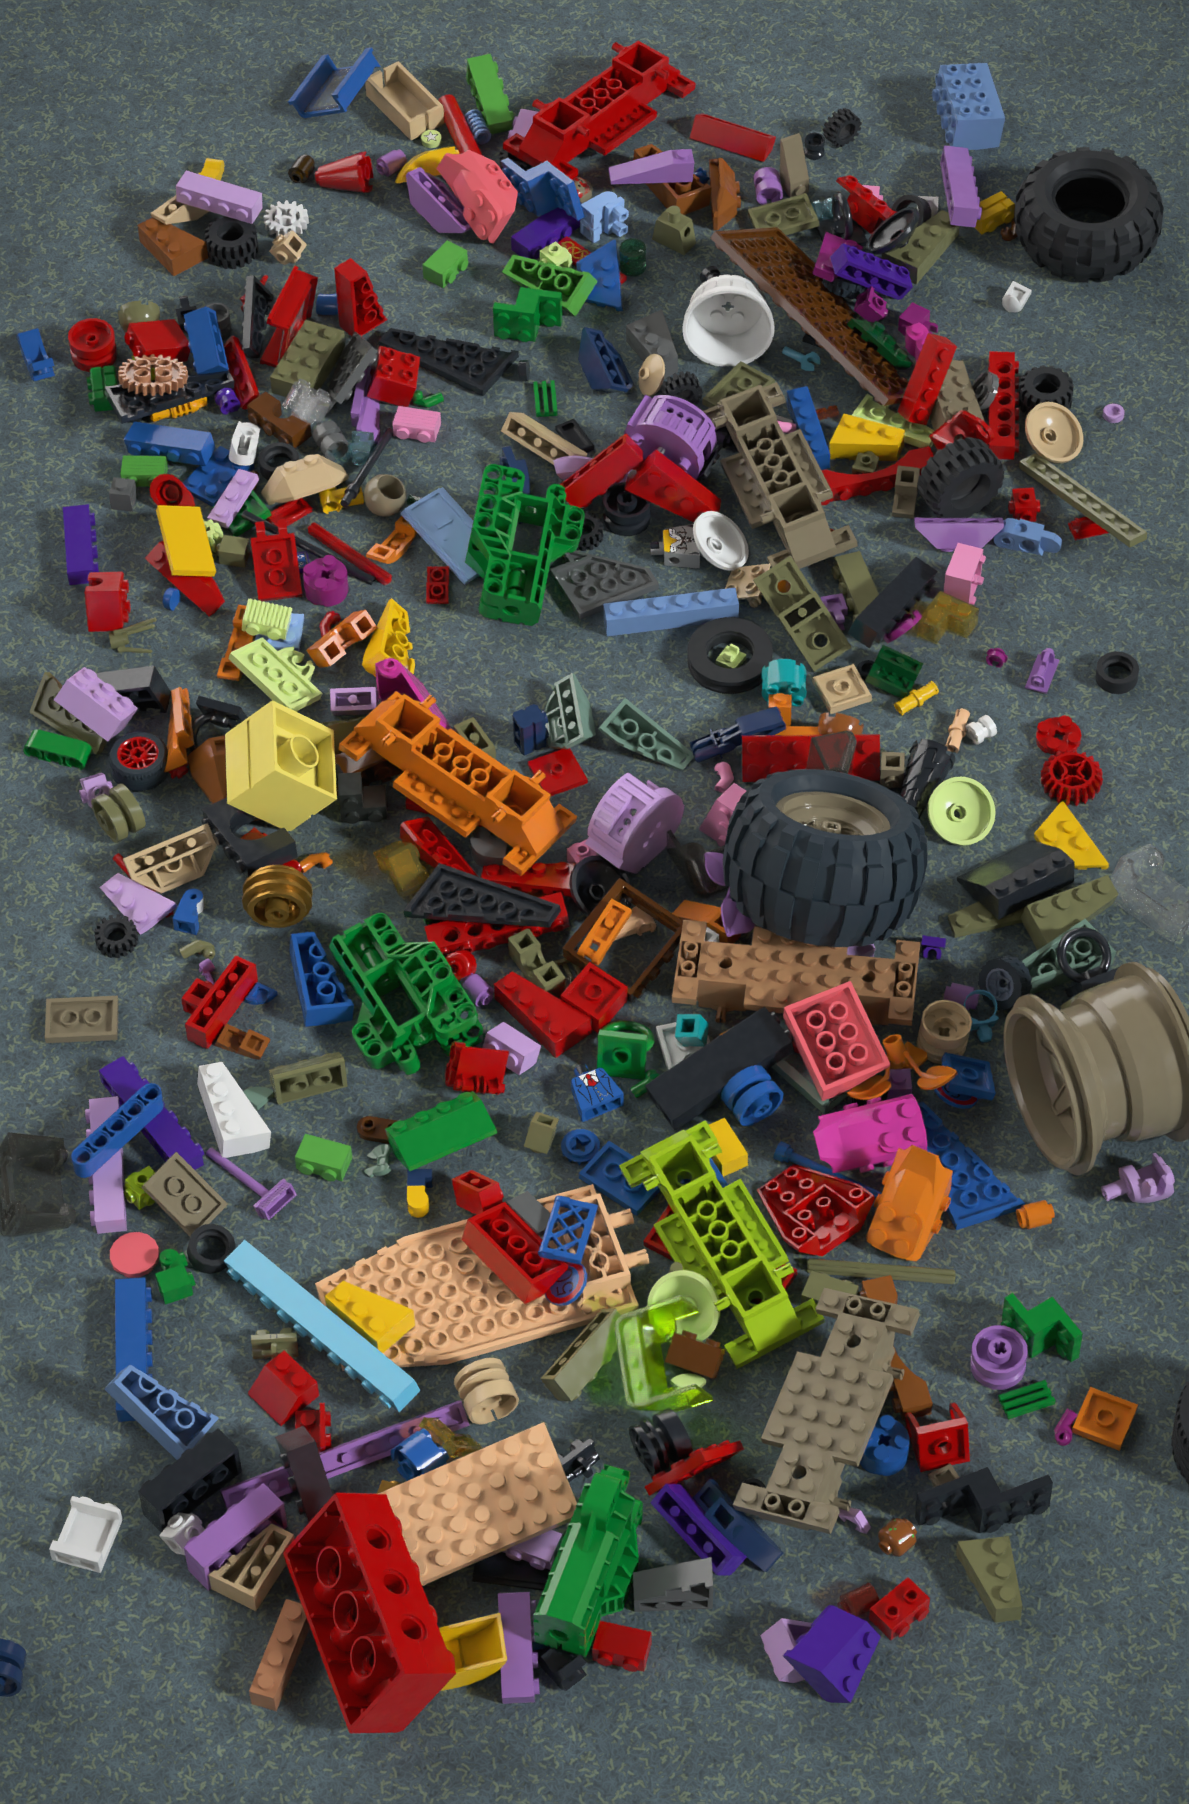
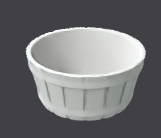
[683,275,774,366]

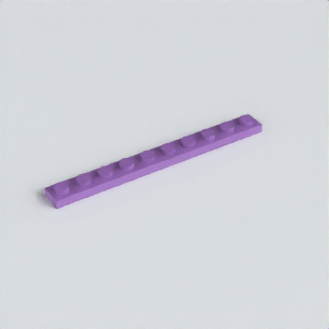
[220,1400,470,1510]

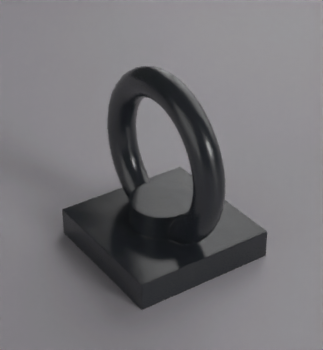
[816,192,868,247]
[189,696,248,752]
[1057,927,1119,998]

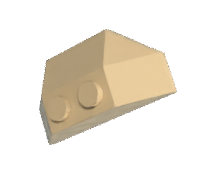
[261,454,349,505]
[123,823,217,894]

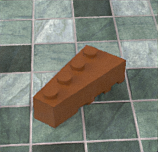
[633,144,712,215]

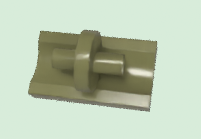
[251,1328,298,1359]

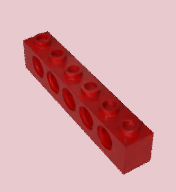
[988,351,1019,460]
[424,892,570,960]

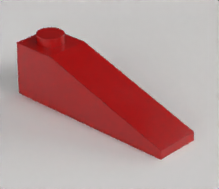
[145,541,225,617]
[400,816,479,877]

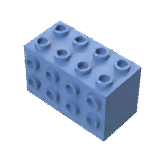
[932,63,1005,150]

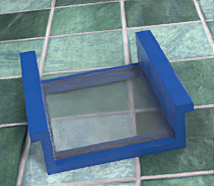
[288,47,381,118]

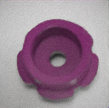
[986,648,1008,668]

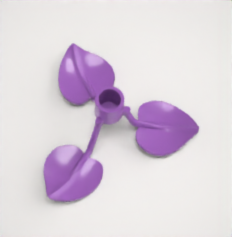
[704,852,755,937]

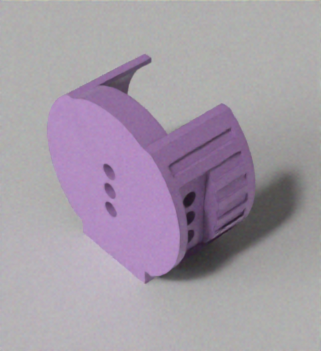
[584,773,684,874]

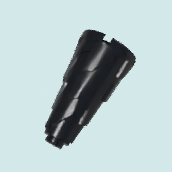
[900,739,955,820]

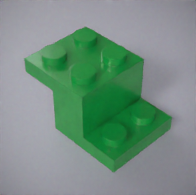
[493,287,563,342]
[1001,1293,1083,1362]

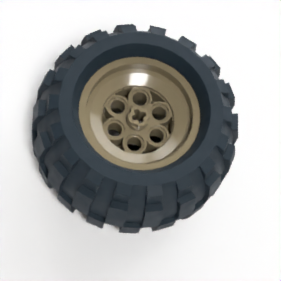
[722,769,928,947]

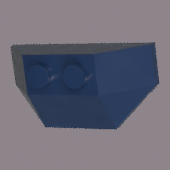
[578,327,634,393]

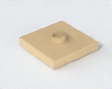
[812,664,872,714]

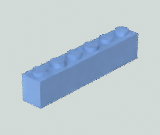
[603,588,739,636]

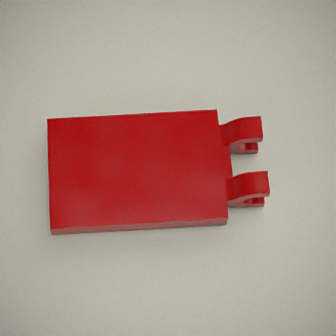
[251,519,302,601]

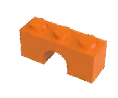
[306,610,378,668]

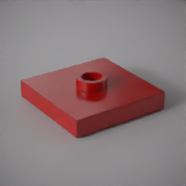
[527,748,588,797]

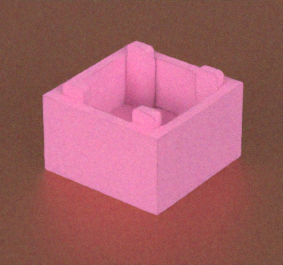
[943,543,986,608]

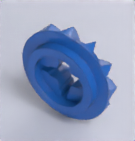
[561,1129,600,1165]

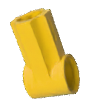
[318,486,364,514]

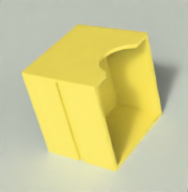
[225,700,337,831]

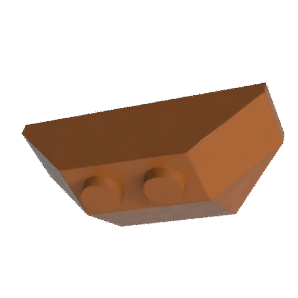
[709,158,741,231]

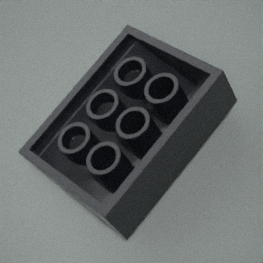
[957,840,1075,920]

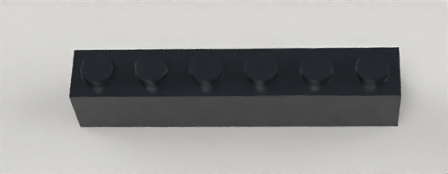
[848,557,938,649]

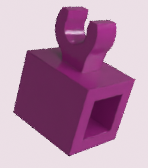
[898,302,938,336]

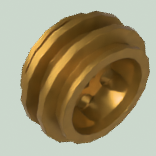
[242,865,313,928]

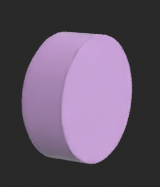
[1103,404,1124,423]

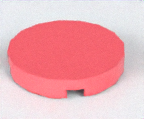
[110,1232,159,1278]

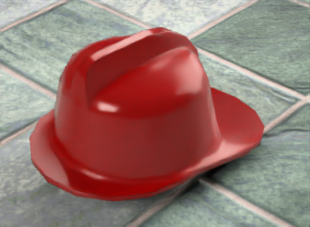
[150,473,195,507]

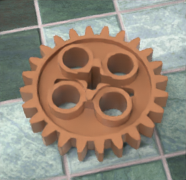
[118,354,188,396]

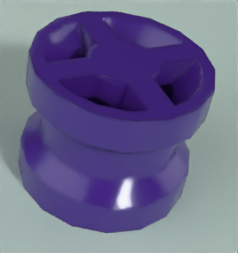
[214,388,240,415]

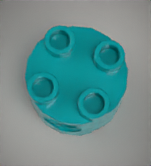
[762,659,807,707]

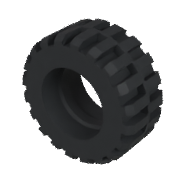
[918,438,1004,518]

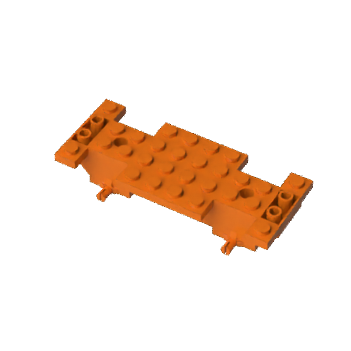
[339,691,577,876]

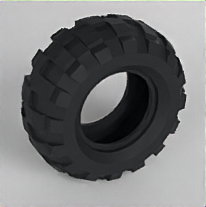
[1014,147,1164,283]

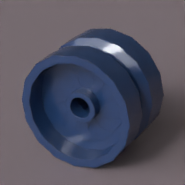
[0,1638,27,1697]

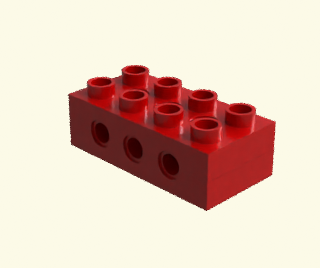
[283,1493,456,1733]

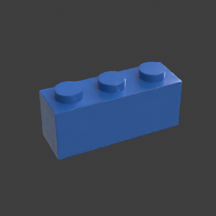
[184,306,229,374]

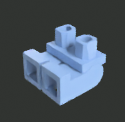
[580,191,629,243]

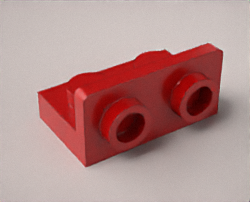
[295,1403,332,1453]

